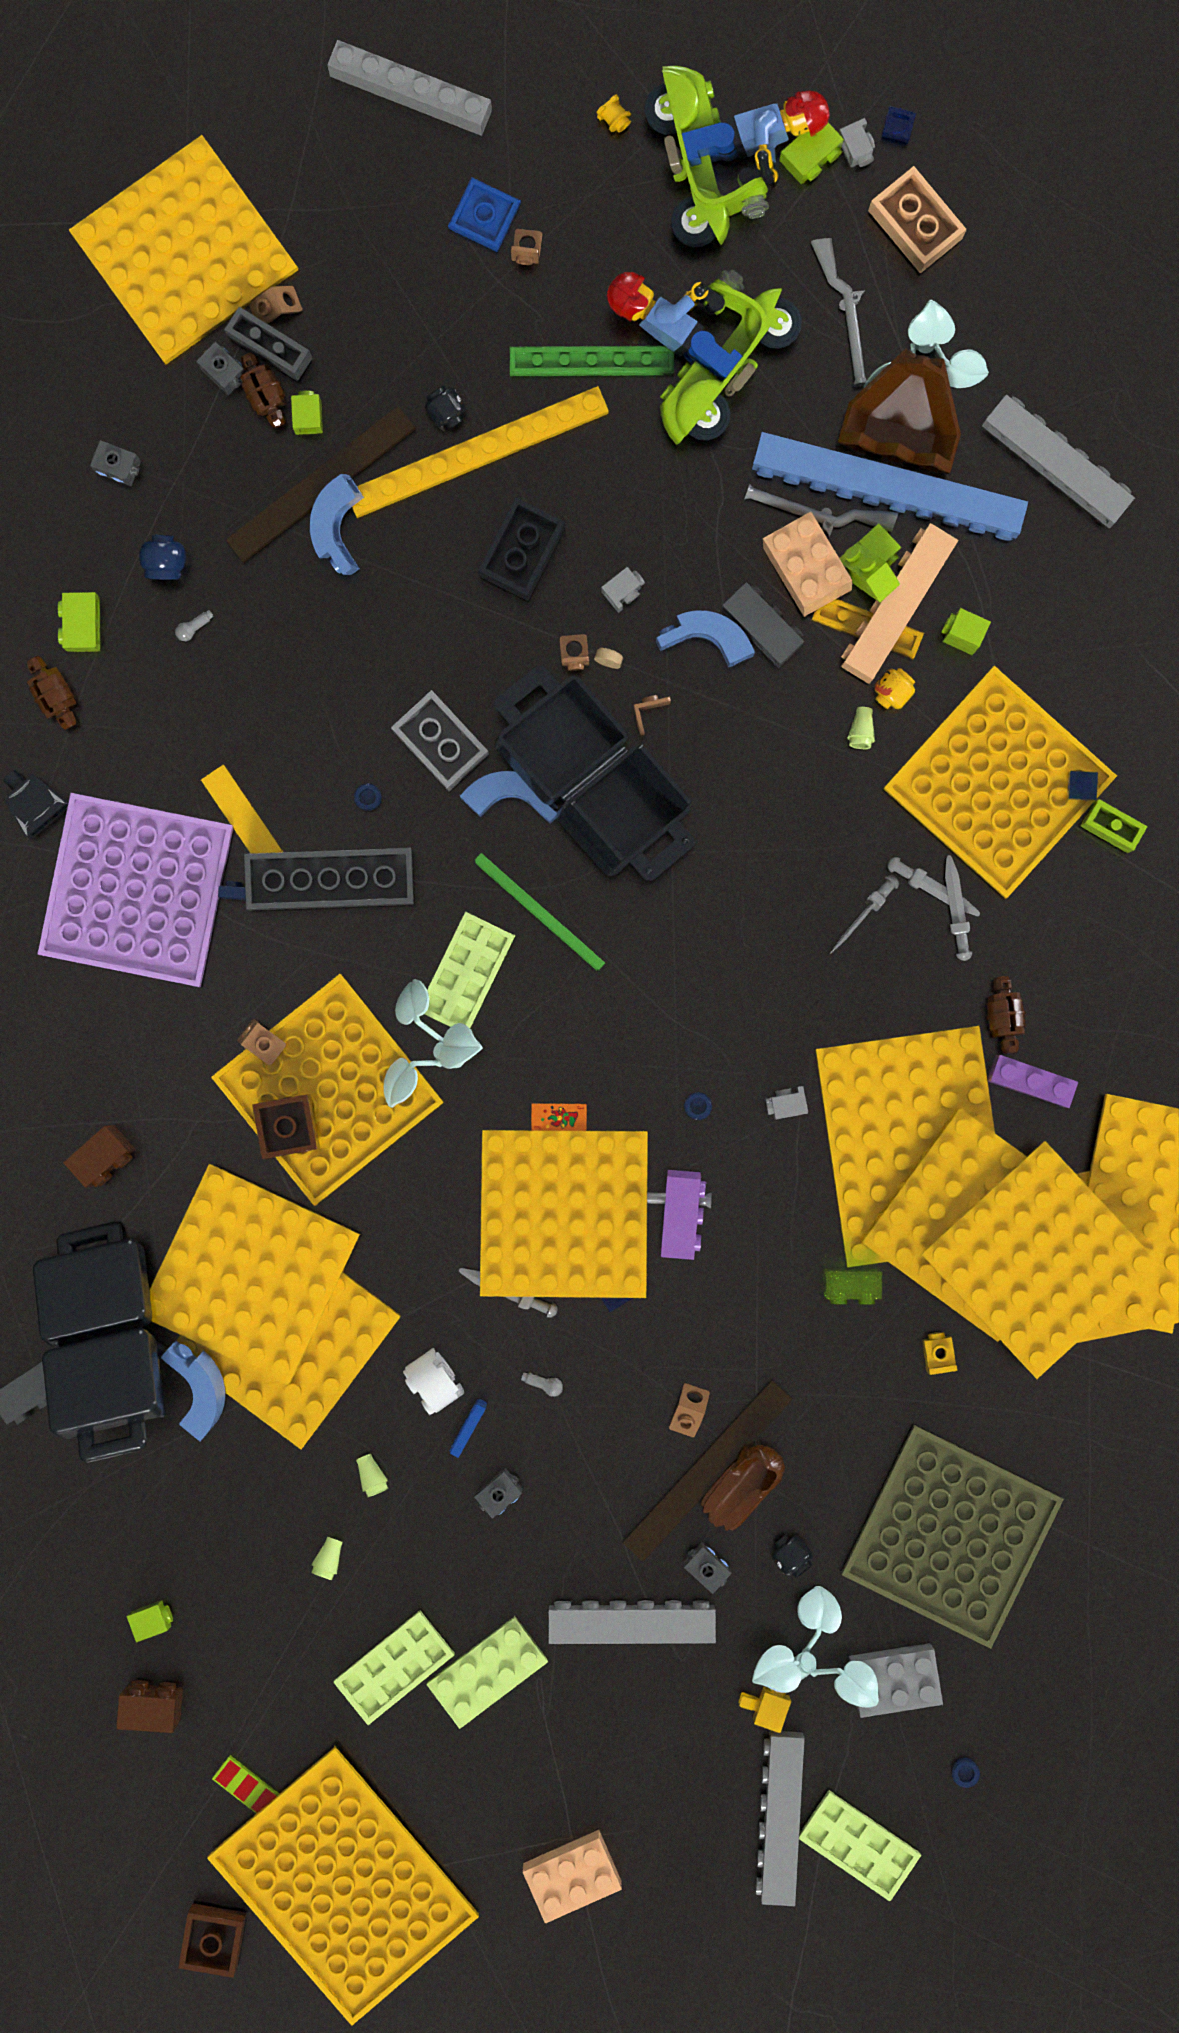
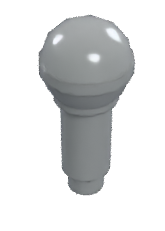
[175,610,214,641]
[521,1372,563,1397]

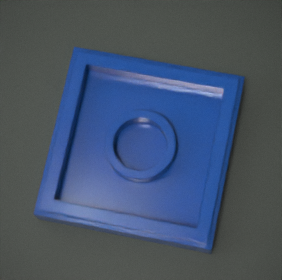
[448,177,521,252]
[450,1398,487,1458]

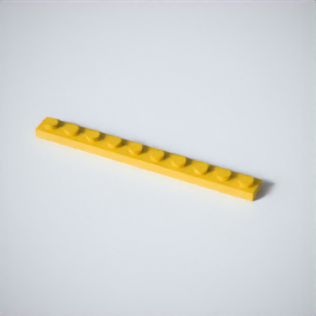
[352,386,609,518]

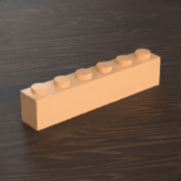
[841,523,958,684]

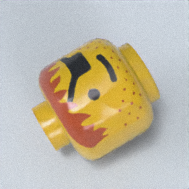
[874,668,915,709]

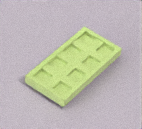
[424,912,515,1028]
[333,1610,455,1725]
[426,1616,548,1729]
[799,1790,921,1901]

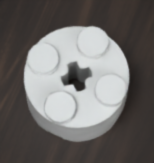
[403,1348,464,1415]

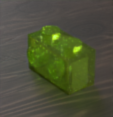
[824,1269,882,1305]

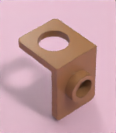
[511,229,542,265]
[249,286,302,324]
[560,634,589,671]
[633,695,671,739]
[237,1018,286,1065]
[669,1383,710,1437]

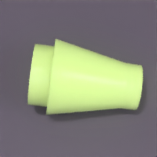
[847,707,875,749]
[356,1454,388,1497]
[311,1537,343,1580]

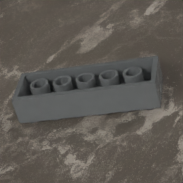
[244,848,414,911]

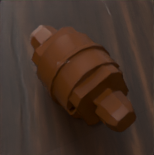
[240,352,287,428]
[27,656,76,730]
[987,976,1026,1054]

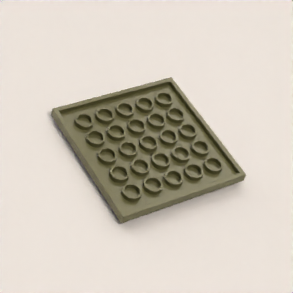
[841,1424,1064,1649]

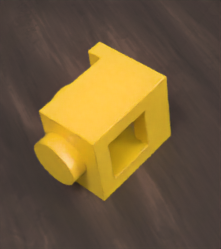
[922,1332,958,1375]

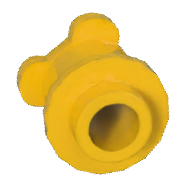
[596,94,631,132]

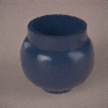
[139,535,186,580]

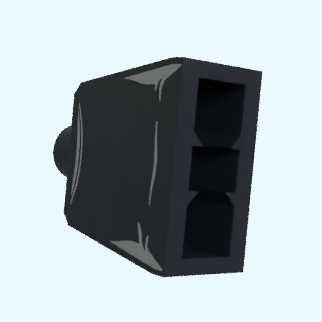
[3,770,69,839]

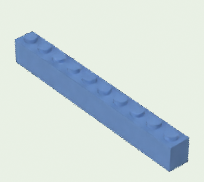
[752,432,1028,541]

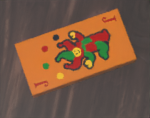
[531,1104,587,1131]

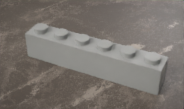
[327,40,492,136]
[982,394,1135,529]
[549,1600,716,1644]
[755,1730,804,1906]

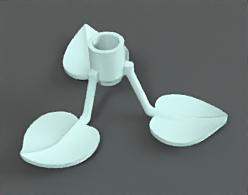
[864,299,989,388]
[384,979,483,1108]
[752,1586,879,1708]

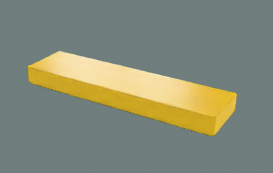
[812,599,924,659]
[201,765,283,853]

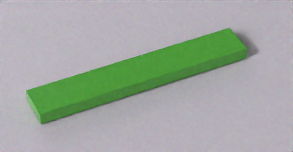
[510,346,674,376]
[475,853,605,971]

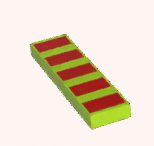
[212,1755,279,1814]

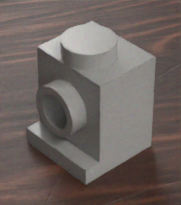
[839,118,875,168]
[601,567,645,613]
[765,1086,808,1120]

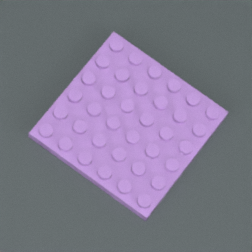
[38,793,233,987]

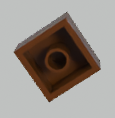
[252,1094,320,1159]
[63,1125,136,1188]
[117,1680,183,1733]
[178,1903,247,1978]

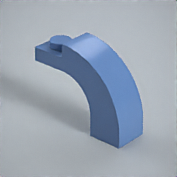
[310,474,364,575]
[656,611,755,668]
[460,771,557,824]
[161,1341,225,1441]

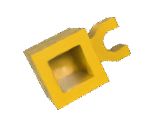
[738,1687,791,1733]

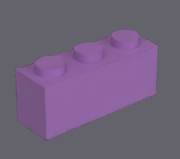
[987,1055,1078,1108]
[661,1170,706,1260]

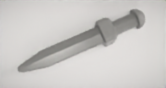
[945,855,972,961]
[888,857,980,916]
[830,875,899,954]
[459,1268,558,1318]

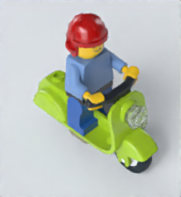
[644,66,830,247]
[607,270,802,445]

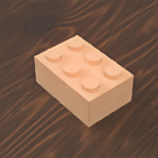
[868,166,967,273]
[763,512,852,617]
[523,1830,622,1923]

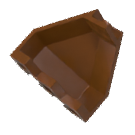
[838,348,961,474]

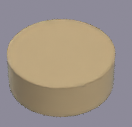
[594,648,623,669]

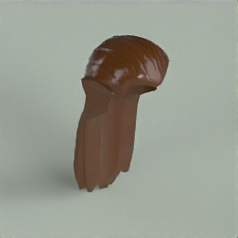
[701,1445,785,1531]

